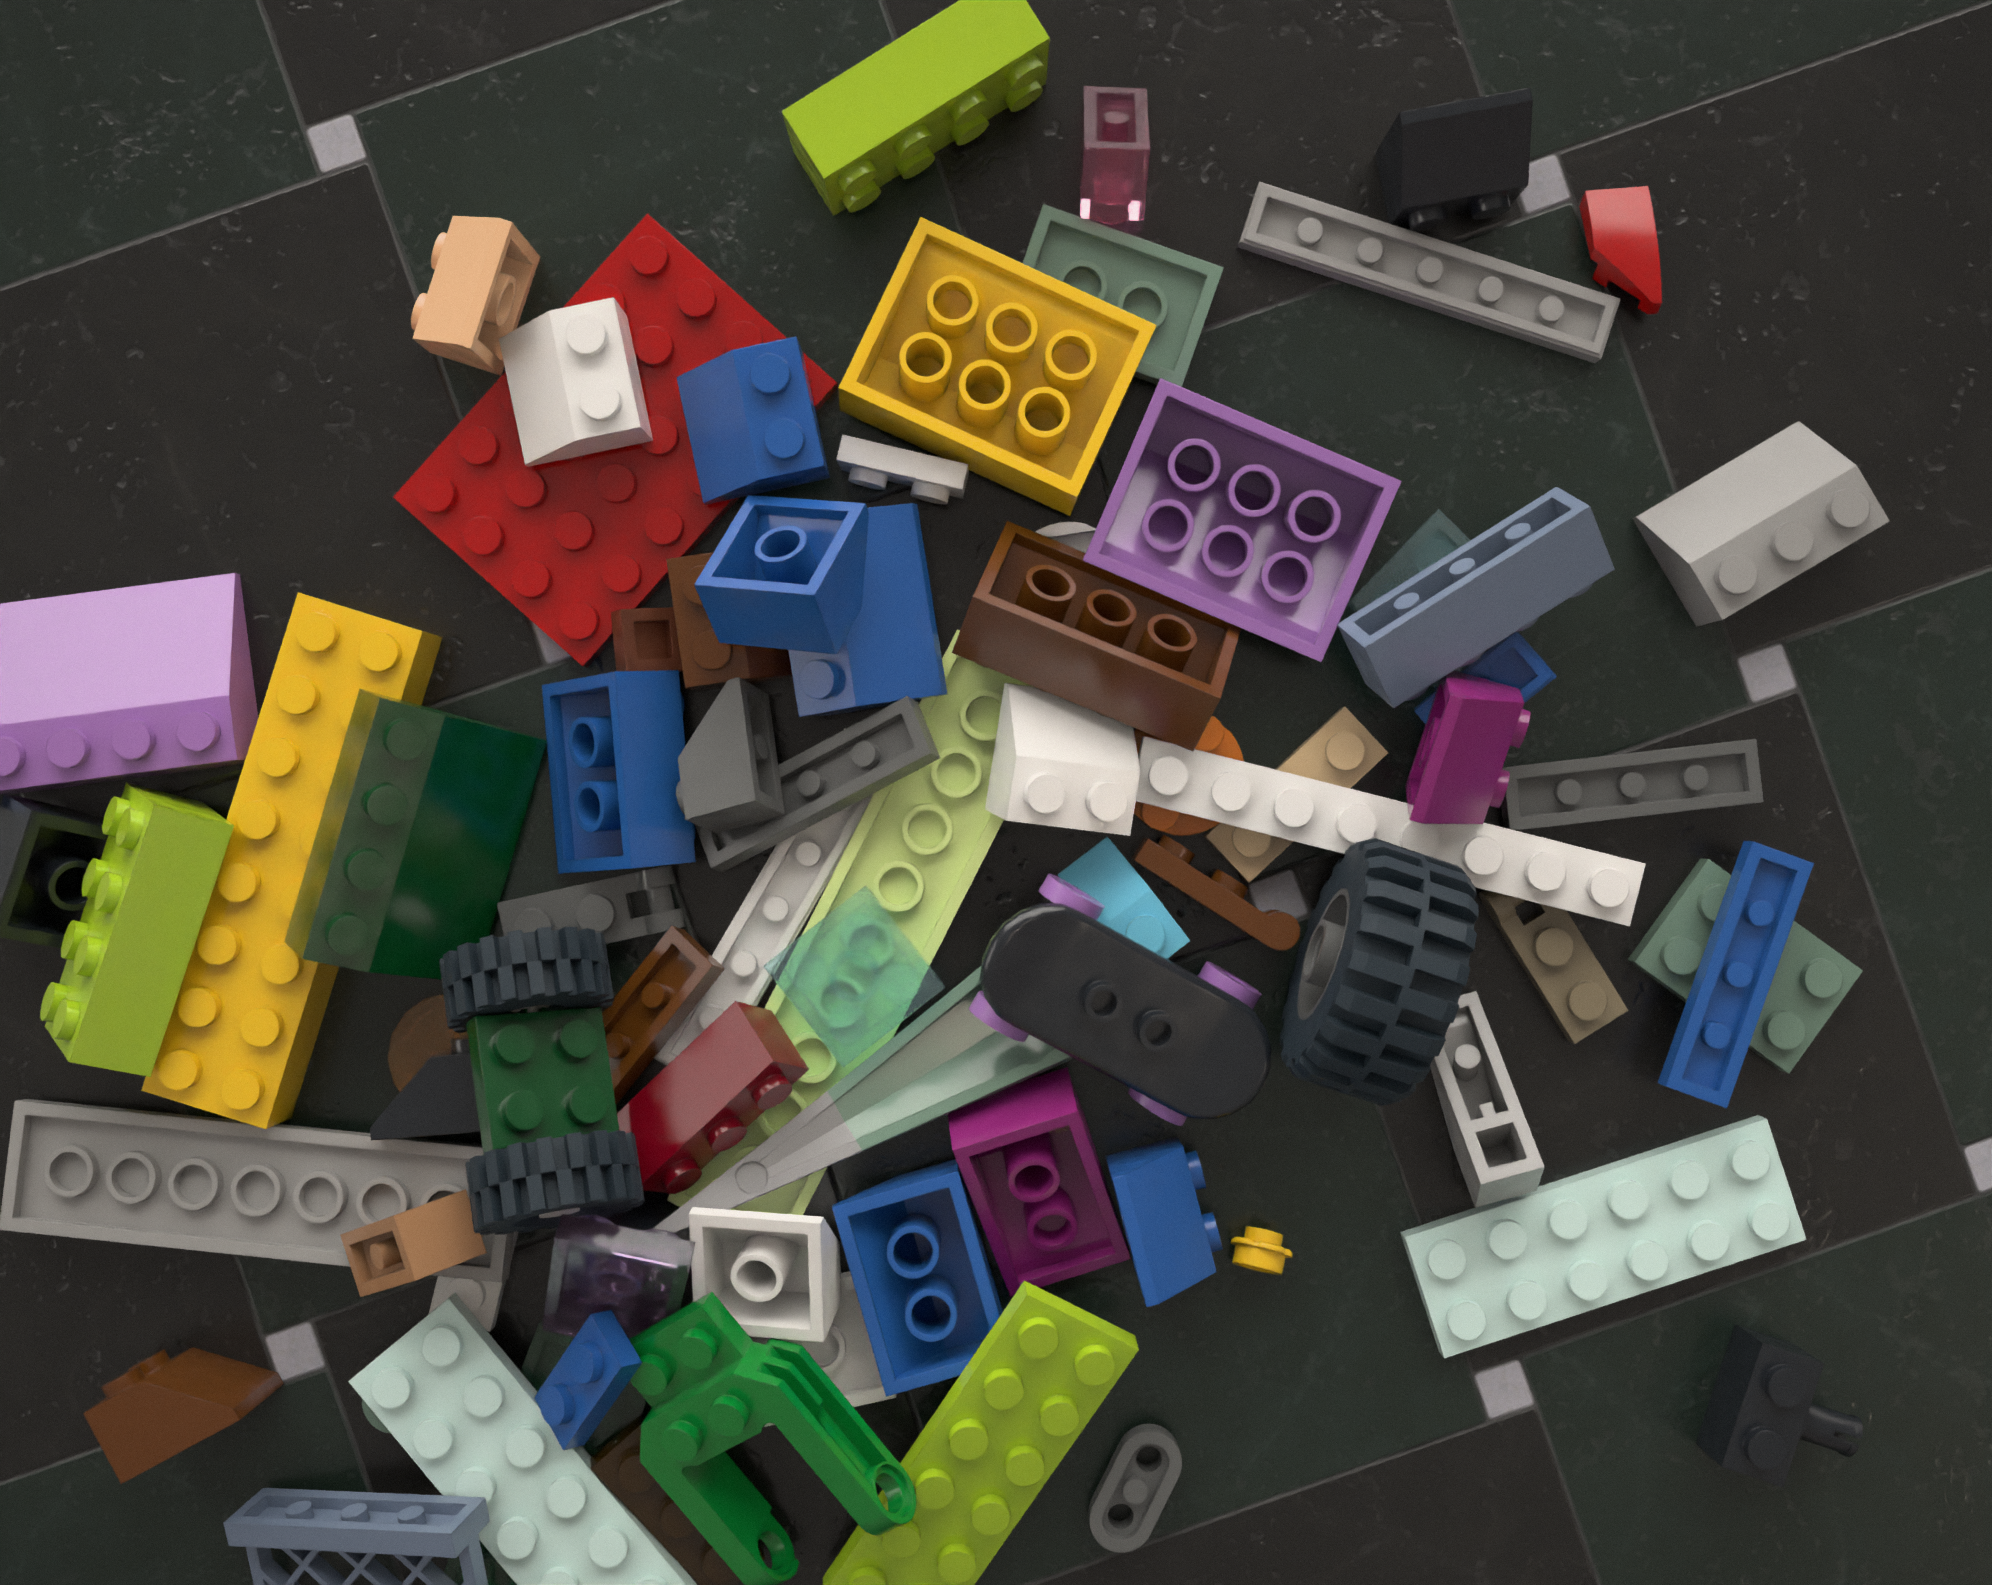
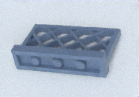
[224,1488,490,1585]

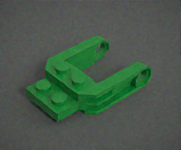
[629,1292,916,1585]

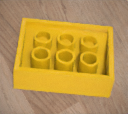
[838,217,1157,516]

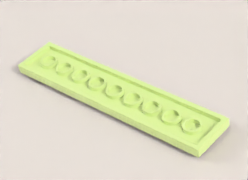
[667,629,1034,1215]

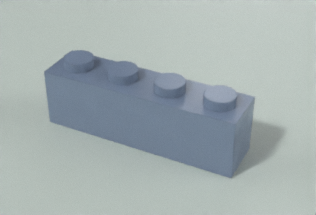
[1337,487,1615,708]

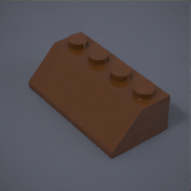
[952,521,1241,752]

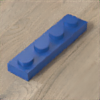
[1658,841,1814,1108]

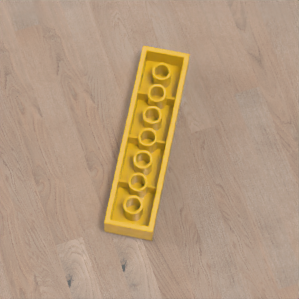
[141,592,443,1129]

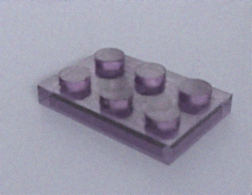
[541,1214,696,1339]

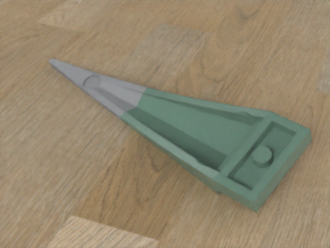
[645,966,1073,1243]

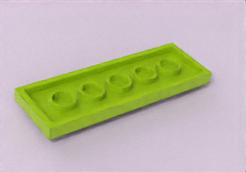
[823,1281,1139,1585]

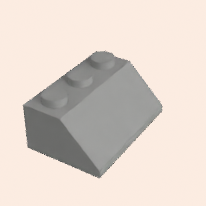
[1633,421,1889,627]

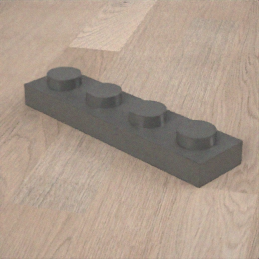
[695,696,940,872]
[1501,739,1764,830]

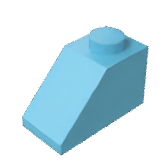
[1057,837,1190,959]

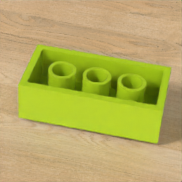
[782,0,1050,216]
[40,782,234,1077]

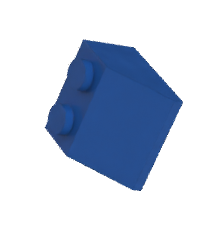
[676,336,830,505]
[694,495,869,654]
[1105,1136,1223,1307]

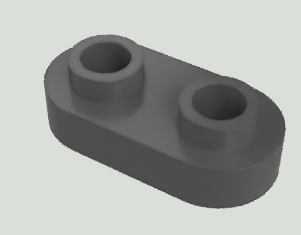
[1088,1424,1182,1553]

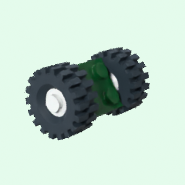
[439,926,645,1235]

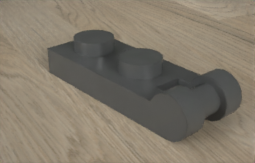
[497,864,685,944]

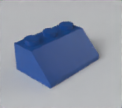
[788,503,948,717]
[542,670,696,874]
[832,1159,1003,1397]

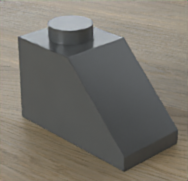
[676,677,785,834]

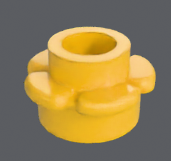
[1231,1226,1293,1275]

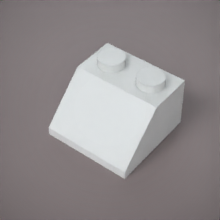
[499,297,653,467]
[985,683,1141,836]
[689,1207,841,1343]

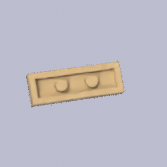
[1204,707,1388,883]

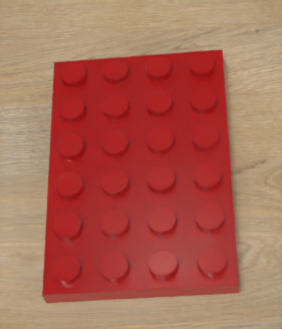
[393,213,838,668]

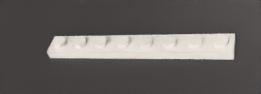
[1136,736,1646,926]

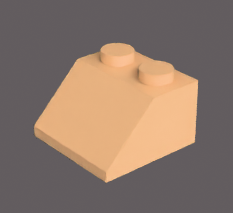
[411,216,540,376]

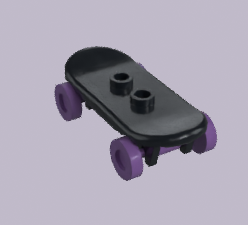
[969,873,1272,1126]

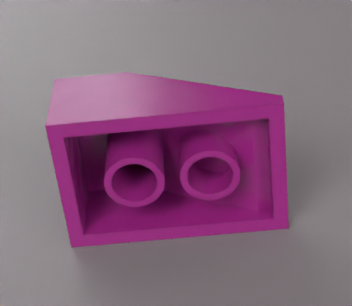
[948,1067,1131,1297]

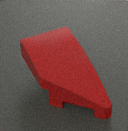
[1579,186,1662,314]

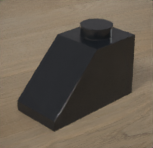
[370,1036,480,1141]

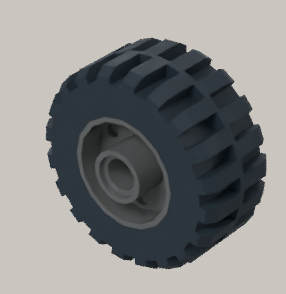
[1280,838,1478,1106]

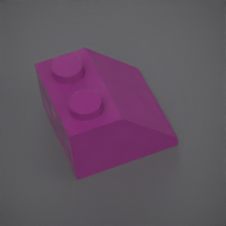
[1405,670,1531,824]

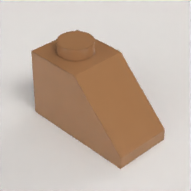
[340,1189,487,1297]

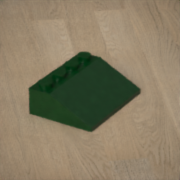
[284,689,547,980]

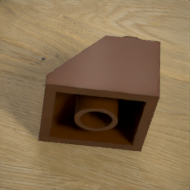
[666,552,793,692]
[83,1347,284,1484]

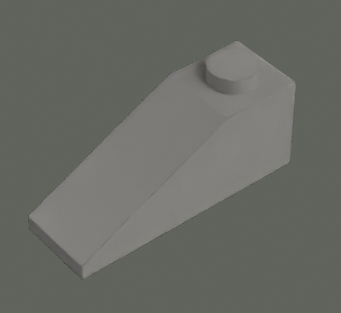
[1430,991,1544,1208]

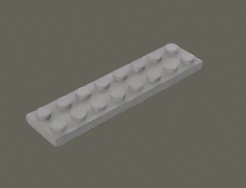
[0,1099,514,1283]

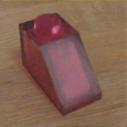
[1080,86,1150,224]

